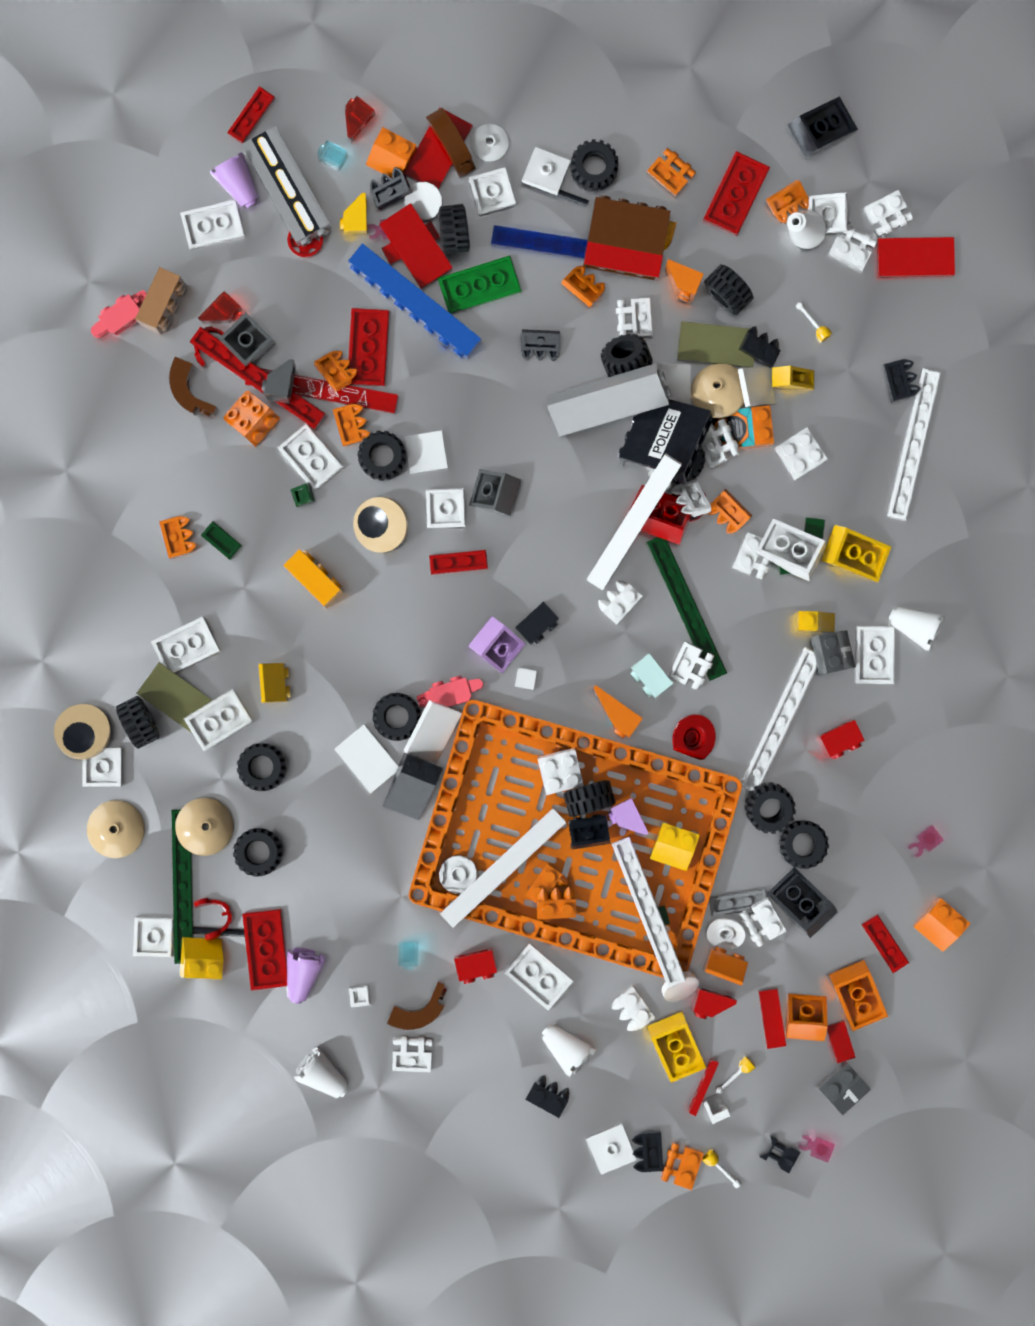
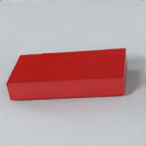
[827,1020,856,1063]

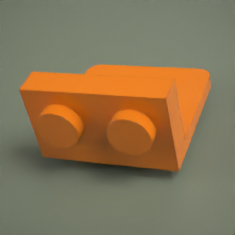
[223,391,280,447]

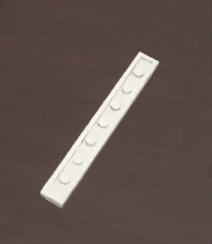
[887,368,941,521]
[587,453,682,590]
[741,647,817,792]
[440,809,566,928]
[612,837,686,988]

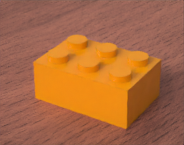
[283,549,343,609]

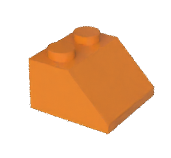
[366,127,417,179]
[665,259,704,302]
[913,897,971,952]
[703,946,748,986]
[786,994,828,1041]

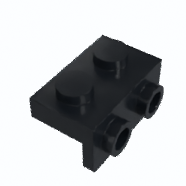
[568,814,611,850]

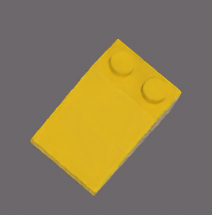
[821,525,891,582]
[647,1012,706,1083]

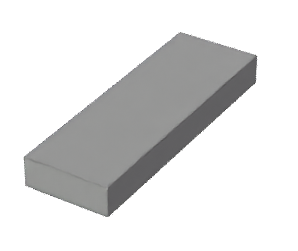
[709,889,767,917]

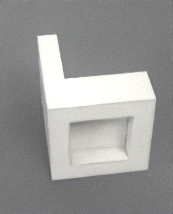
[702,1093,730,1124]

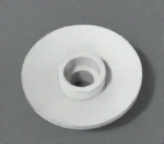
[471,124,509,162]
[707,918,745,950]

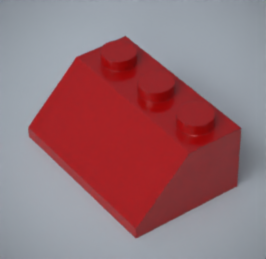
[629,485,692,545]

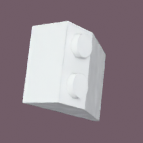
[756,518,826,581]

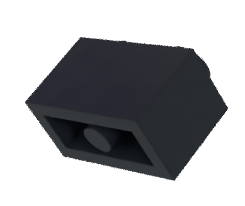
[515,601,559,645]

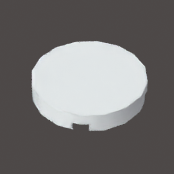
[405,182,443,220]
[439,855,478,894]
[661,971,699,1002]

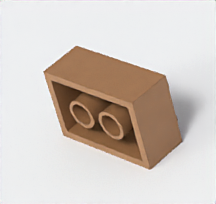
[135,267,186,335]

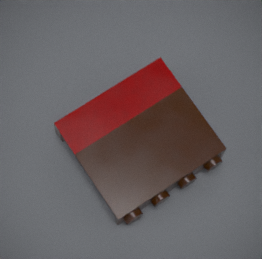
[583,195,671,281]

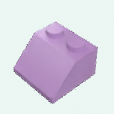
[468,617,525,673]
[608,798,649,835]

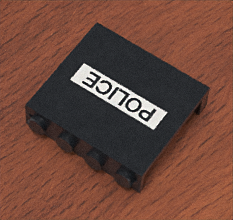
[618,399,713,484]

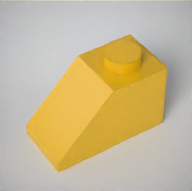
[340,193,368,235]
[772,366,814,390]
[796,611,835,632]

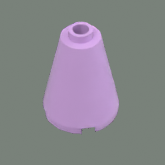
[210,152,258,208]
[287,948,325,1004]

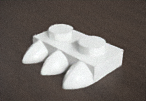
[671,479,711,517]
[598,581,643,625]
[612,986,655,1031]

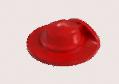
[672,714,716,760]

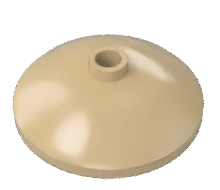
[691,364,744,418]
[175,798,233,856]
[87,800,145,858]

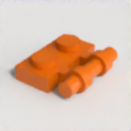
[647,148,696,197]
[661,1143,704,1190]

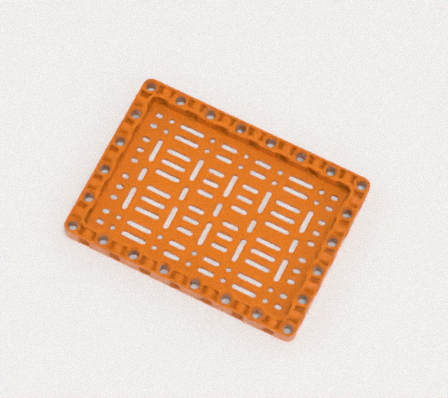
[409,700,742,978]

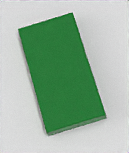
[438,255,522,314]

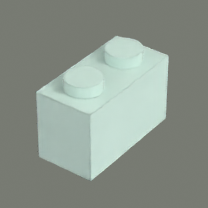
[630,654,673,698]

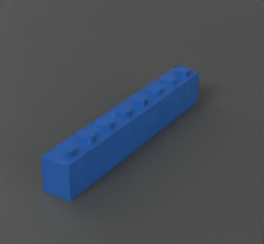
[348,243,482,359]

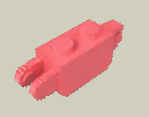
[90,290,147,339]
[416,675,483,708]

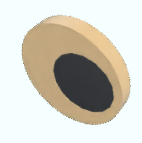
[353,496,409,553]
[54,704,111,760]

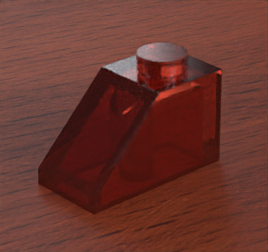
[345,96,376,144]
[198,291,243,324]

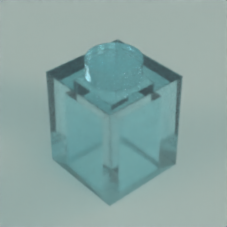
[317,140,348,171]
[398,941,419,970]

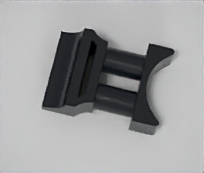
[759,1135,801,1173]

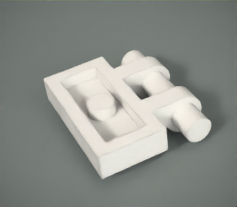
[864,190,913,236]
[829,226,877,271]
[616,298,653,337]
[702,419,740,468]
[732,532,770,580]
[669,641,715,690]
[739,897,786,947]
[392,1036,432,1072]

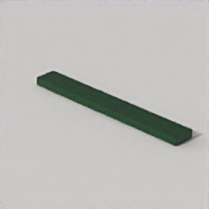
[646,537,727,681]
[171,809,194,964]

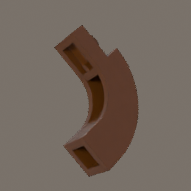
[426,108,476,177]
[169,357,218,417]
[387,981,447,1030]

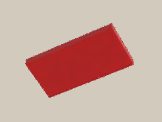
[404,107,473,189]
[703,151,770,236]
[379,203,453,288]
[877,237,955,277]
[348,308,390,387]
[242,909,287,991]

